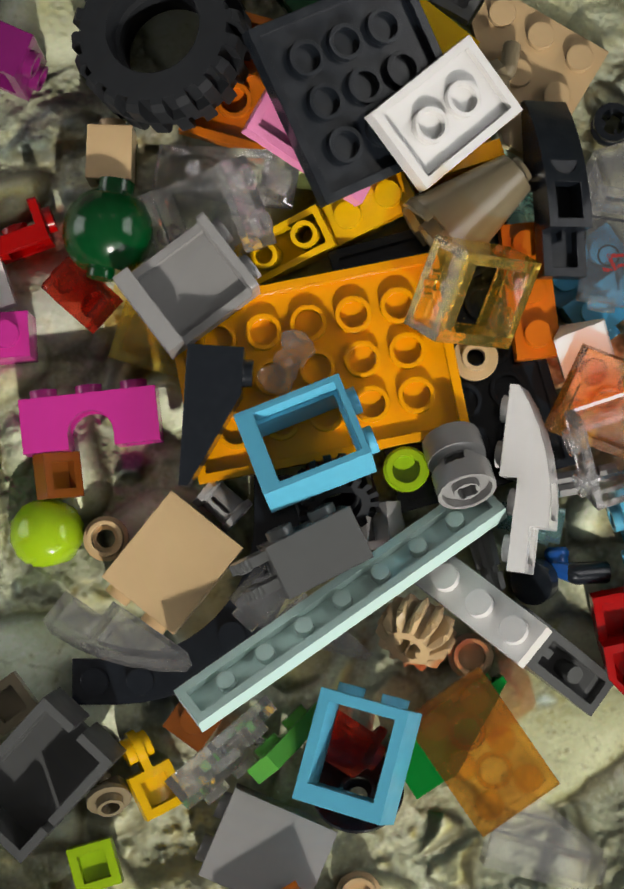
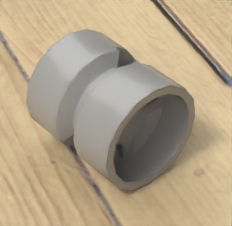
[422,421,497,509]

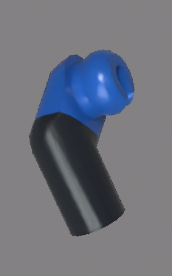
[544,547,611,585]

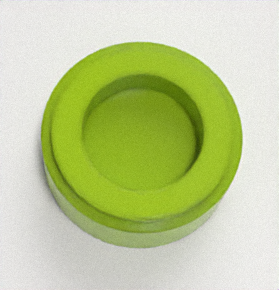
[383,446,429,493]

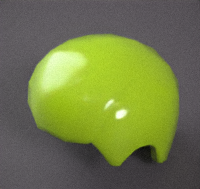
[10,499,84,568]

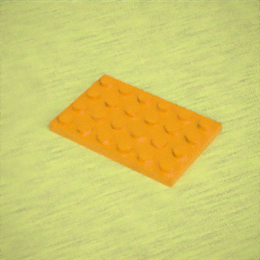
[175,252,469,485]

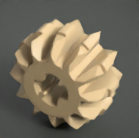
[375,593,457,672]

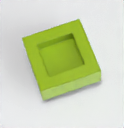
[66,835,124,889]

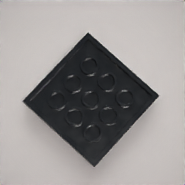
[241,0,443,209]

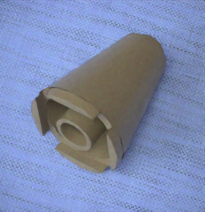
[402,155,532,277]

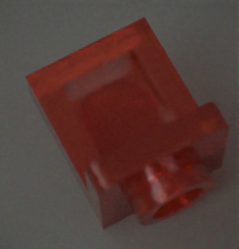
[41,255,123,334]
[325,709,388,778]

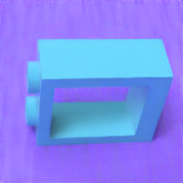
[233,373,380,513]
[292,681,422,825]

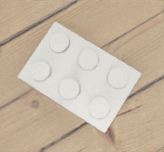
[364,35,523,193]

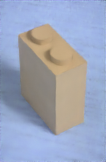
[101,490,245,635]

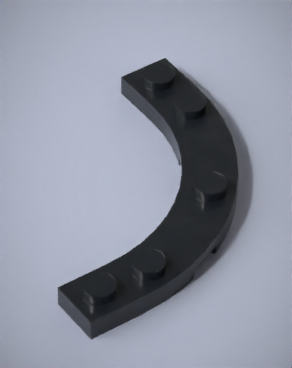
[72,475,300,705]

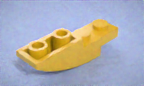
[236,171,416,286]

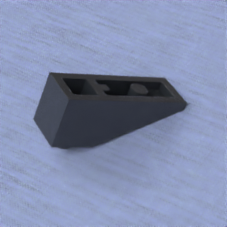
[178,344,254,488]

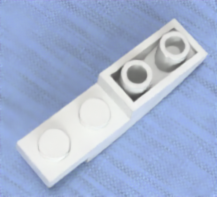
[494,384,559,575]

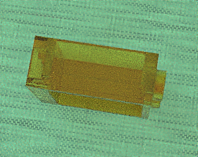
[404,235,542,349]

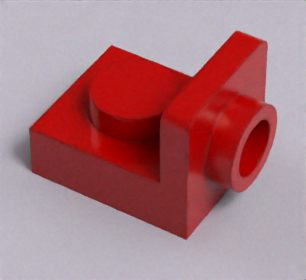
[0,196,59,265]

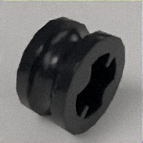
[590,103,624,147]

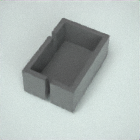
[0,687,127,863]

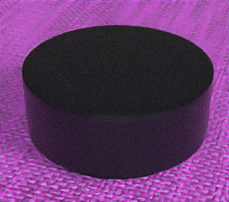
[510,557,558,605]

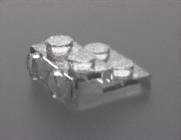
[164,695,278,810]

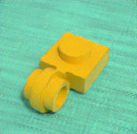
[119,729,189,822]

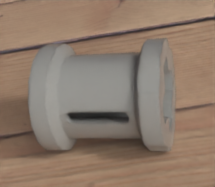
[192,481,253,533]

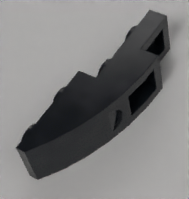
[520,100,593,280]

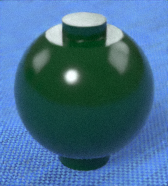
[62,176,154,282]

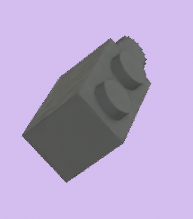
[229,501,374,603]

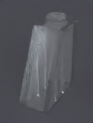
[479,770,607,889]

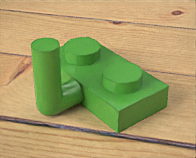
[233,702,317,784]

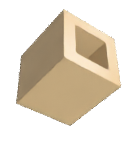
[85,118,137,187]

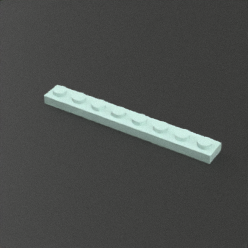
[173,495,507,733]

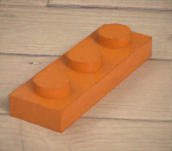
[497,222,559,362]

